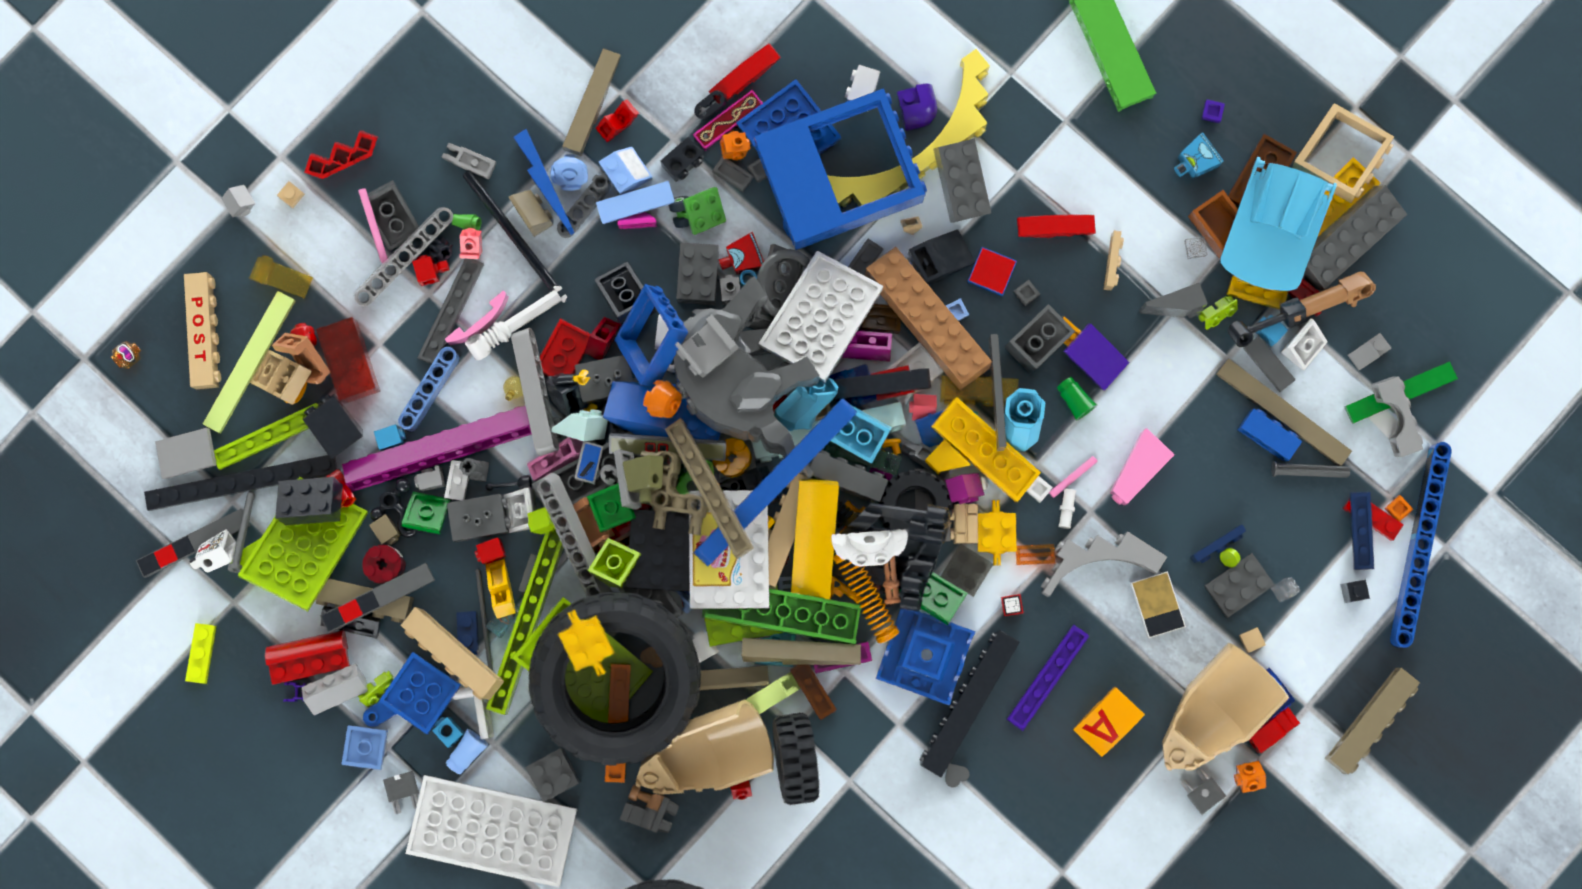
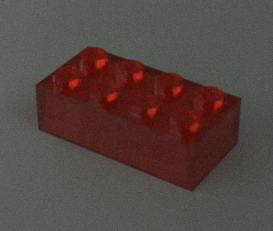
[316,317,381,404]

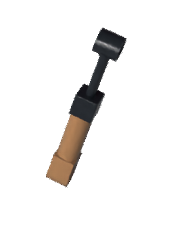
[1227,271,1376,347]

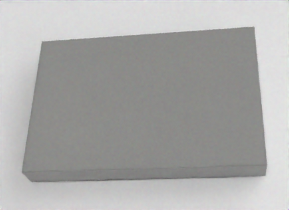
[155,428,217,479]

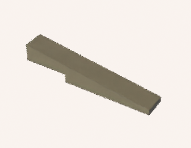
[562,49,621,156]
[742,638,861,665]

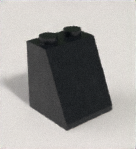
[303,394,363,459]

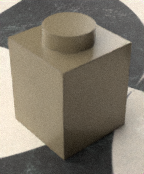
[369,514,401,546]

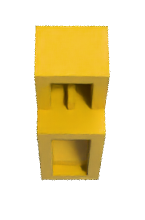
[486,559,516,619]

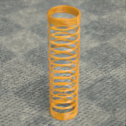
[833,554,900,643]

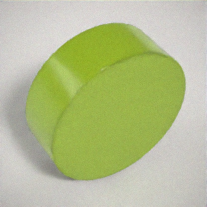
[1220,548,1240,568]

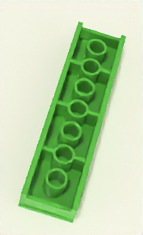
[1068,0,1156,112]
[702,589,862,644]

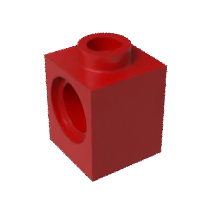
[475,537,507,565]

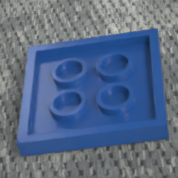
[379,652,461,734]

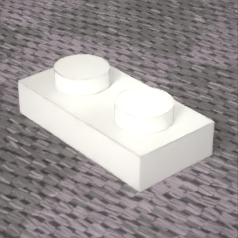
[444,460,469,501]

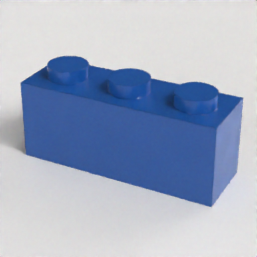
[1237,409,1302,462]

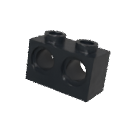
[660,136,704,182]

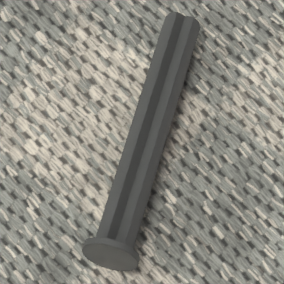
[1271,461,1350,478]

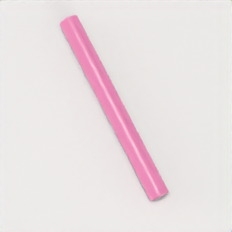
[358,188,388,263]

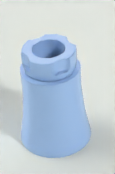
[446,729,488,775]

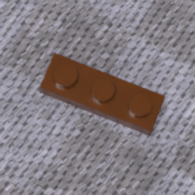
[790,665,837,720]

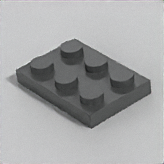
[1204,553,1275,618]

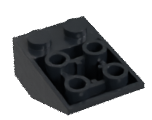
[907,229,975,285]
[719,466,780,506]

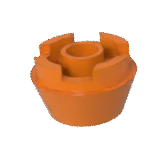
[643,380,682,418]

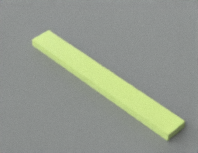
[203,291,296,433]

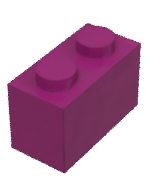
[945,473,985,505]

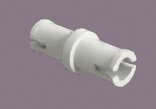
[1058,489,1076,529]

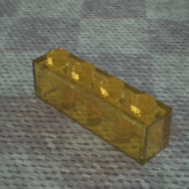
[940,376,1019,407]

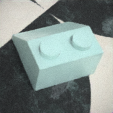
[551,409,608,441]

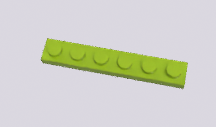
[214,403,318,470]

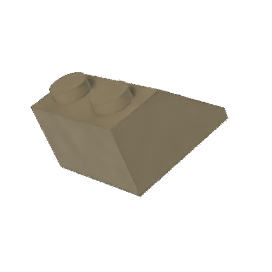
[509,190,553,237]

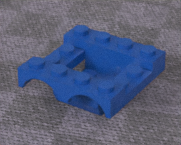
[875,609,976,705]

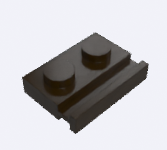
[861,303,901,334]

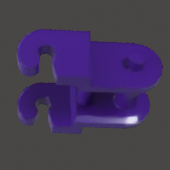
[283,682,306,702]

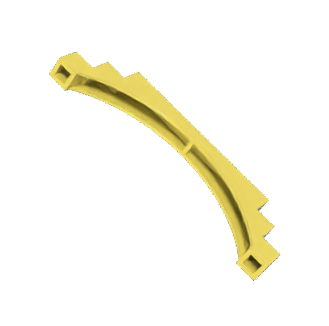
[827,49,990,207]

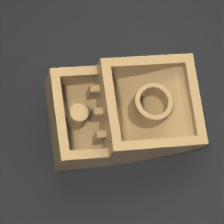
[250,349,312,405]

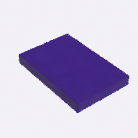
[1064,323,1130,391]

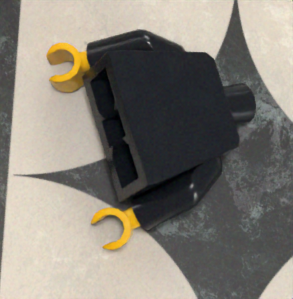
[545,370,597,417]

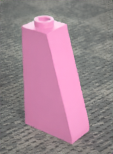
[1110,428,1175,506]

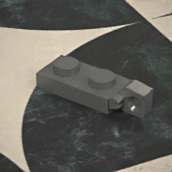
[900,439,950,478]

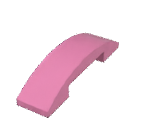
[445,290,509,345]

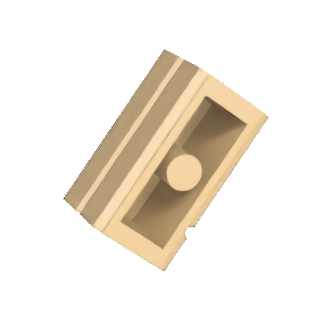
[950,504,978,544]

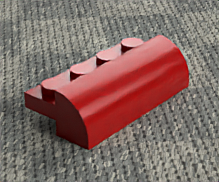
[265,630,350,685]

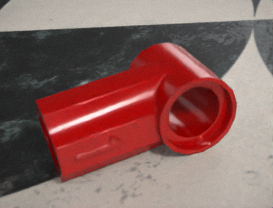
[324,469,356,508]

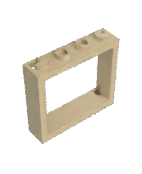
[1292,103,1394,203]

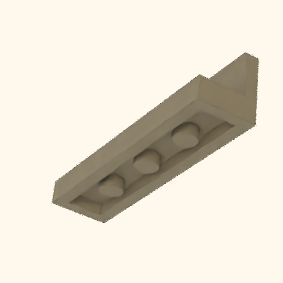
[700,666,769,690]

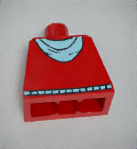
[718,232,764,275]

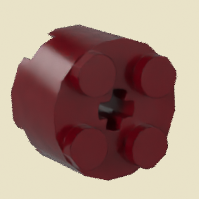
[362,545,406,584]

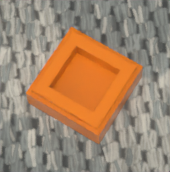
[1385,495,1413,522]

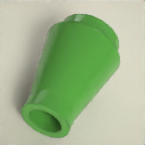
[452,214,481,231]

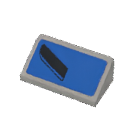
[574,441,603,484]

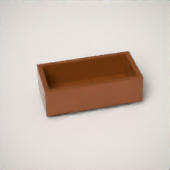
[1188,190,1238,276]

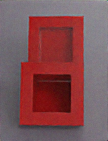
[595,99,639,142]

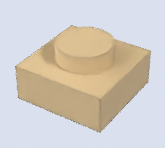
[277,181,305,208]

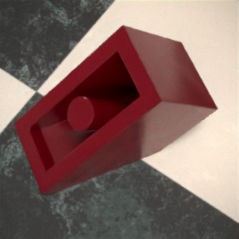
[584,317,621,360]

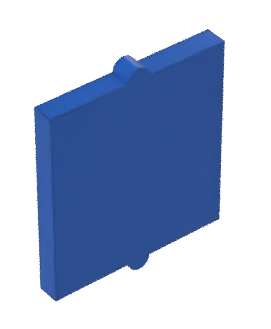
[915,410,944,447]

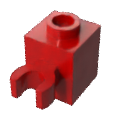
[412,255,450,287]

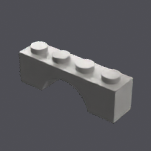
[1371,377,1423,457]

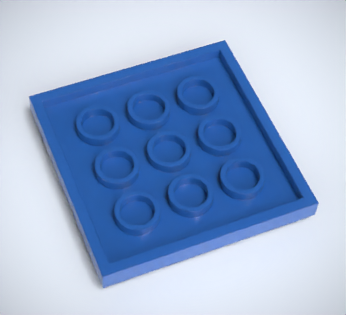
[736,79,841,155]

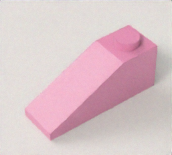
[527,437,583,481]

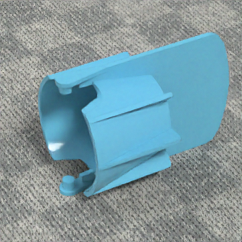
[1220,157,1337,291]

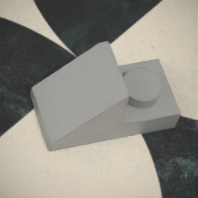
[1348,333,1391,371]

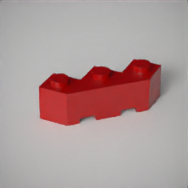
[304,130,378,179]

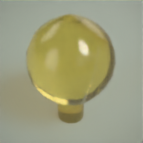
[503,376,523,401]

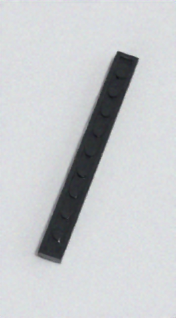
[144,455,337,511]

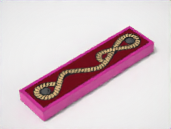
[693,90,763,150]

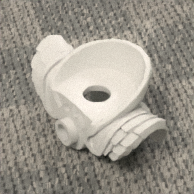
[831,529,908,566]

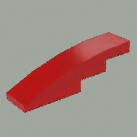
[708,43,781,104]
[1017,215,1096,238]

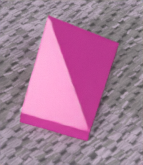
[618,212,657,229]

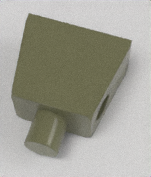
[623,455,663,503]

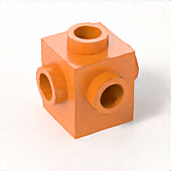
[720,131,750,160]
[1234,761,1266,793]

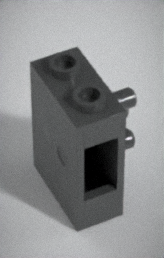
[574,355,637,405]
[447,494,511,542]

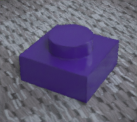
[1201,99,1225,123]

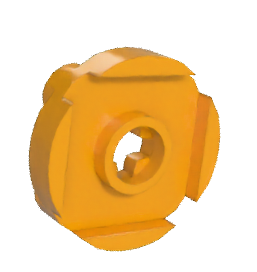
[713,438,752,477]

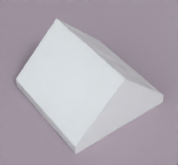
[1281,319,1328,370]
[504,488,536,533]

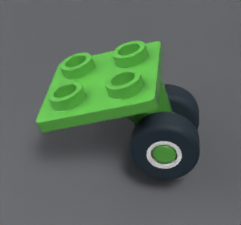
[668,187,726,235]

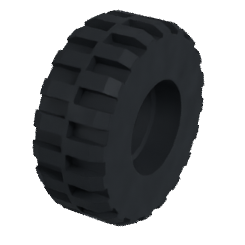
[773,713,820,805]

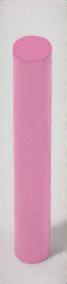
[1049,456,1098,498]

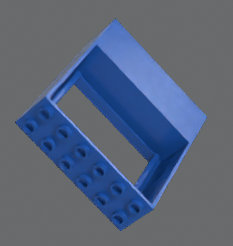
[754,88,927,250]

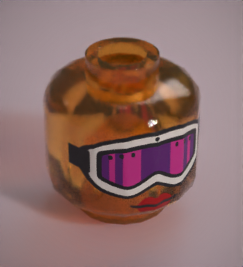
[111,341,141,369]

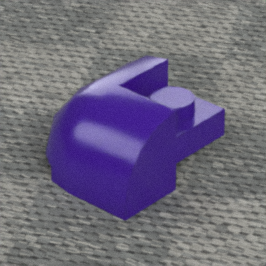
[897,84,938,131]

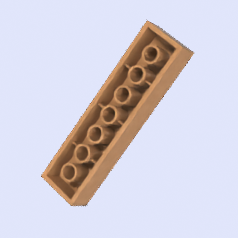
[865,247,992,391]

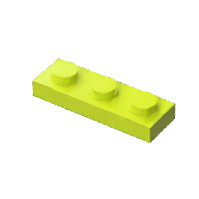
[185,623,216,684]

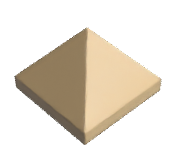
[900,216,922,235]

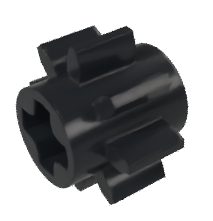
[429,237,453,262]

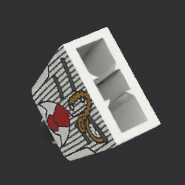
[190,529,236,572]

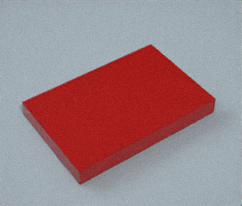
[540,319,590,377]

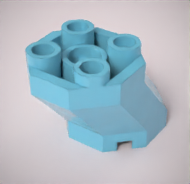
[774,378,838,431]
[1004,388,1045,452]

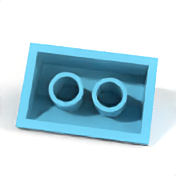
[831,405,892,464]

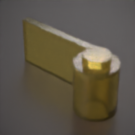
[250,255,313,299]

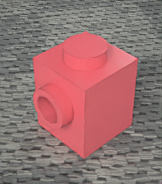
[909,394,937,421]

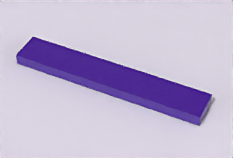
[1006,624,1089,731]

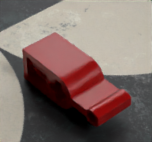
[1248,707,1300,753]

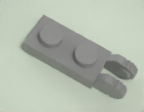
[442,143,497,180]

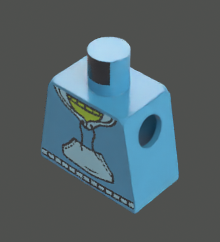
[1174,132,1224,178]

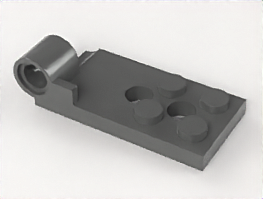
[746,244,803,330]

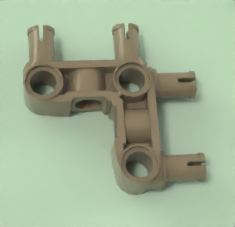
[641,450,709,535]

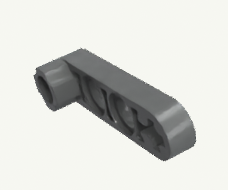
[557,174,610,238]

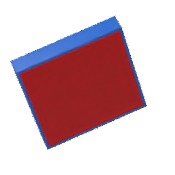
[968,247,1017,296]

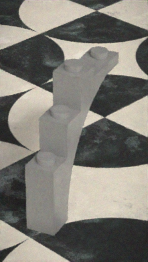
[1041,532,1167,597]

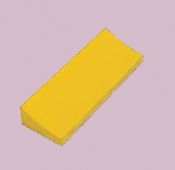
[791,479,839,600]

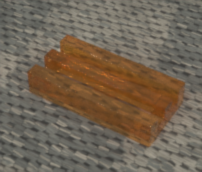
[1015,544,1055,565]

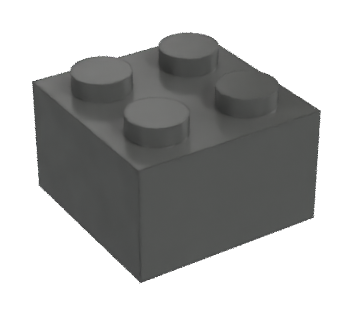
[525,748,581,803]

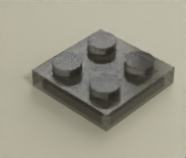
[940,544,993,597]

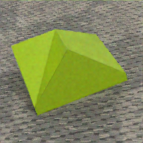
[588,538,641,588]

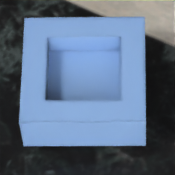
[946,298,969,321]

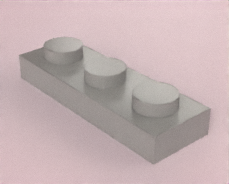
[614,449,641,509]

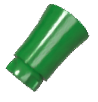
[1057,377,1098,421]

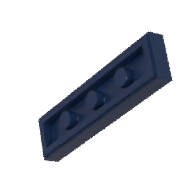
[1350,492,1374,570]

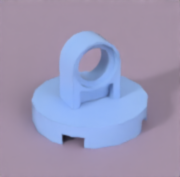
[550,154,588,191]

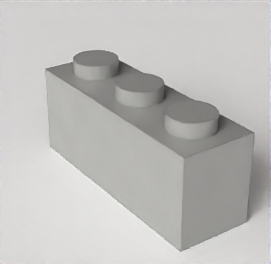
[302,663,368,715]

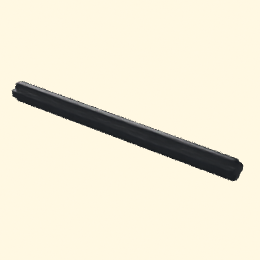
[463,171,559,292]

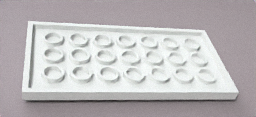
[406,775,577,887]

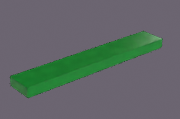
[1344,362,1458,424]

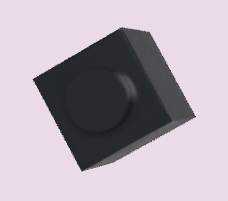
[1340,579,1370,603]

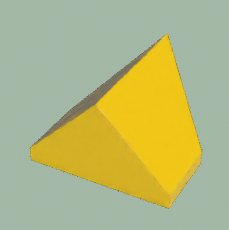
[925,439,971,474]

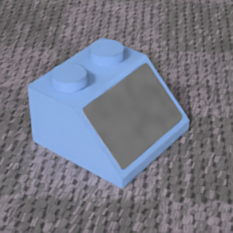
[599,147,653,195]

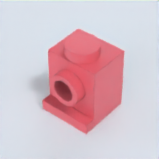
[460,228,482,259]

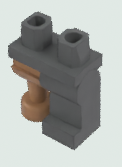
[620,784,680,833]

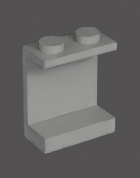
[675,315,739,378]

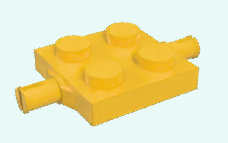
[977,500,1017,566]
[558,610,614,676]

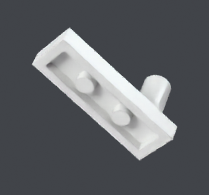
[453,686,494,739]

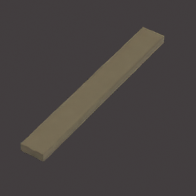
[1216,358,1352,466]
[665,418,754,559]

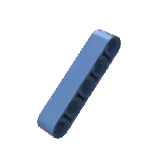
[398,347,459,432]

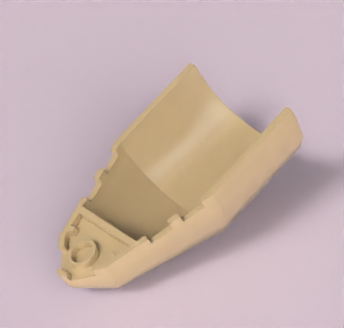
[1162,643,1289,771]
[636,700,774,795]

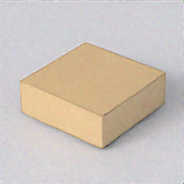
[1239,627,1266,653]

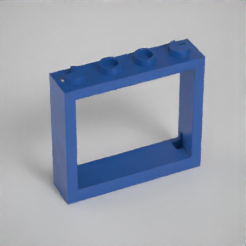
[614,284,688,388]

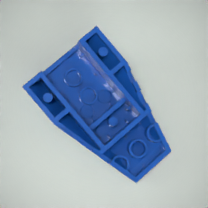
[603,381,720,462]

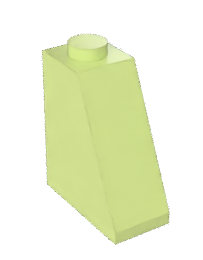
[746,672,801,714]

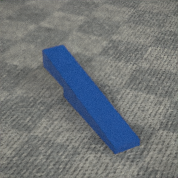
[514,129,575,235]

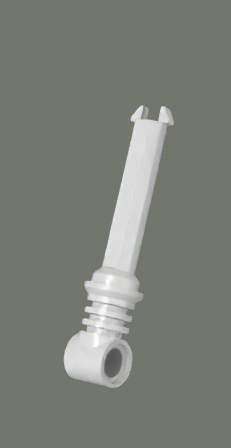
[465,286,567,360]

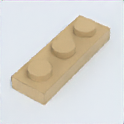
[1103,230,1124,291]

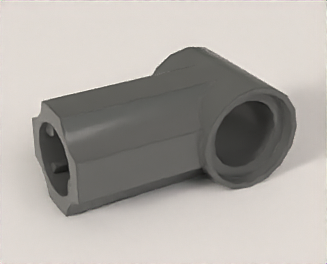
[459,458,489,482]

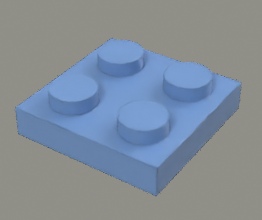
[342,725,388,770]

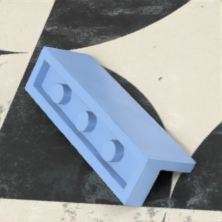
[596,181,675,224]

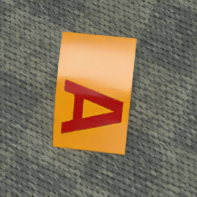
[1073,687,1145,757]

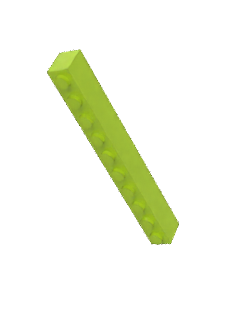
[486,530,564,715]

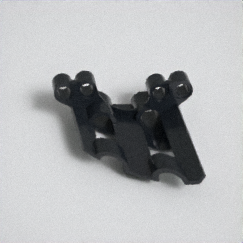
[832,503,951,612]

